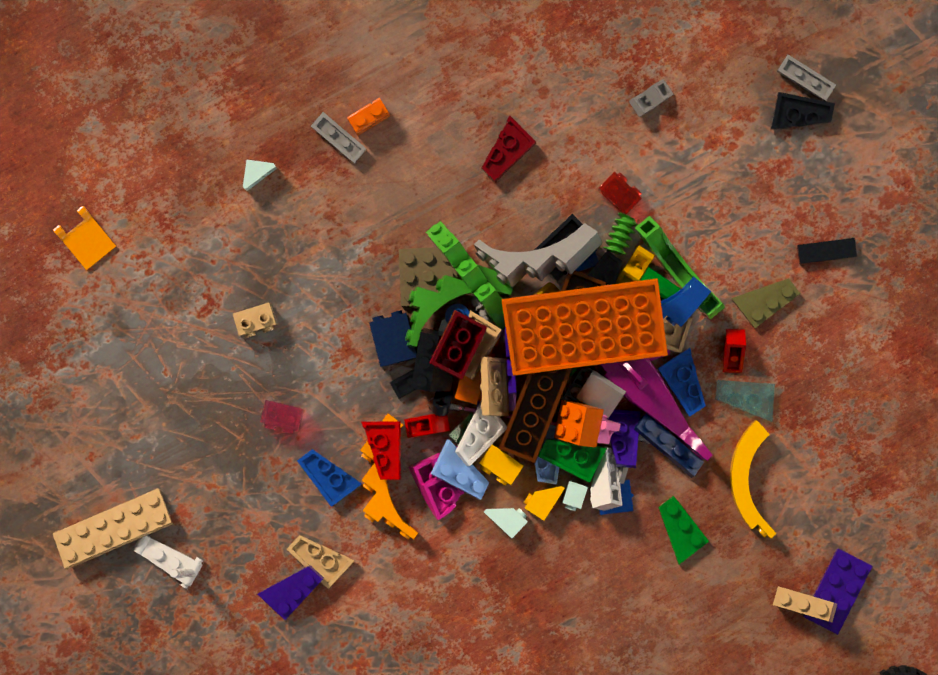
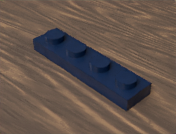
[634,413,704,478]

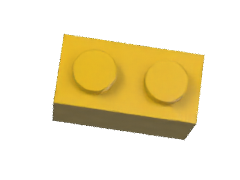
[479,444,524,486]

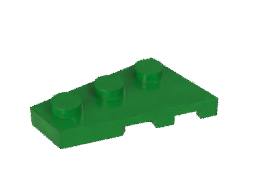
[538,439,607,483]
[658,496,709,565]

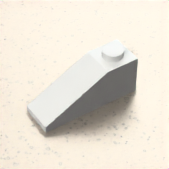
[590,447,622,511]

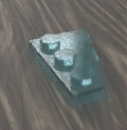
[715,380,775,422]

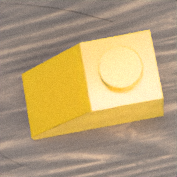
[523,486,565,520]

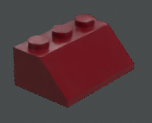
[429,310,487,379]

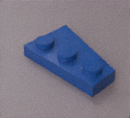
[297,449,362,507]

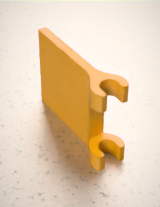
[53,206,116,270]

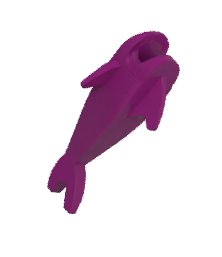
[592,349,713,461]

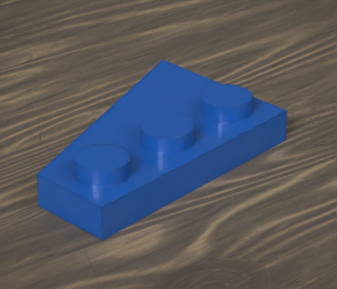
[658,348,706,417]

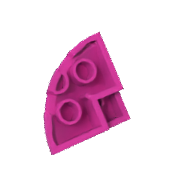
[408,445,464,520]

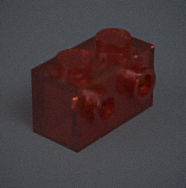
[598,171,642,215]

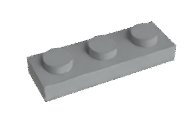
[777,55,836,101]
[311,112,367,164]

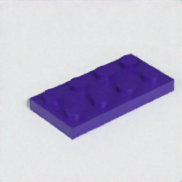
[803,548,872,635]

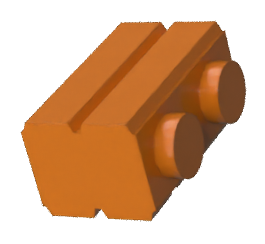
[347,98,390,136]

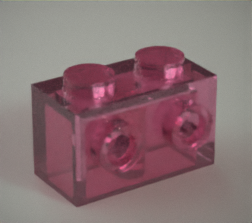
[260,400,304,434]

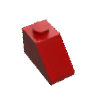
[723,329,746,373]
[404,414,450,438]

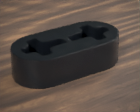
[432,390,453,416]

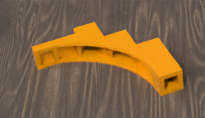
[360,413,419,540]

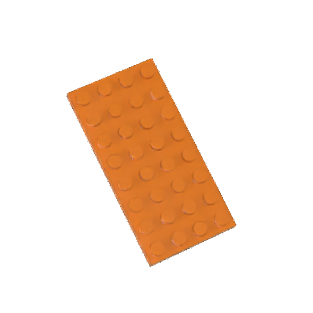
[502,278,668,376]

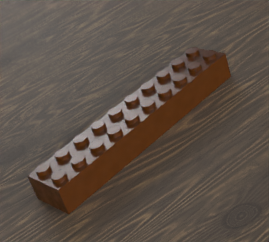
[499,270,606,463]

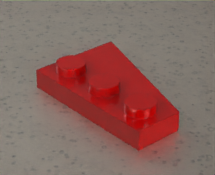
[361,421,401,480]

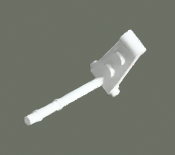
[132,535,203,589]

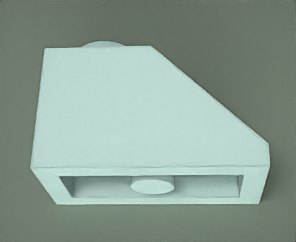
[484,508,528,538]

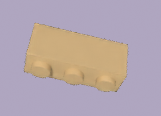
[773,586,837,622]

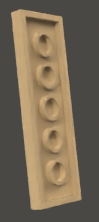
[53,488,173,570]

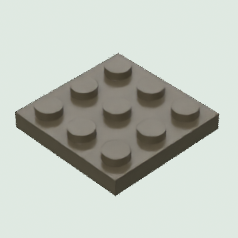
[399,247,459,307]

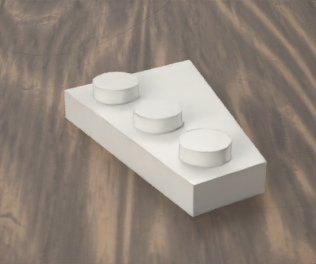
[455,400,507,466]

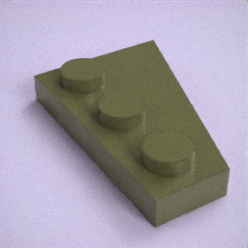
[731,278,800,329]

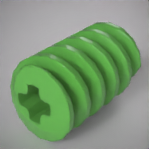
[603,213,638,255]

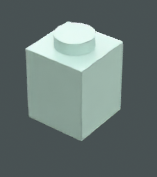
[562,481,588,511]

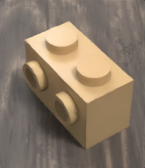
[233,303,277,339]

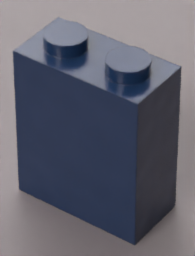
[369,310,417,368]

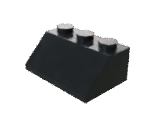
[411,328,454,392]

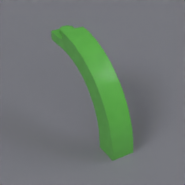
[635,216,725,320]

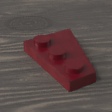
[481,116,536,182]

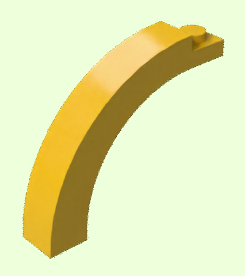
[730,420,777,538]

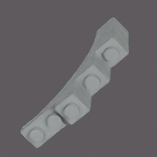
[474,223,602,287]

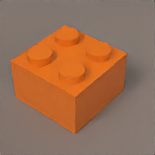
[554,400,604,447]

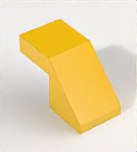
[616,246,655,284]

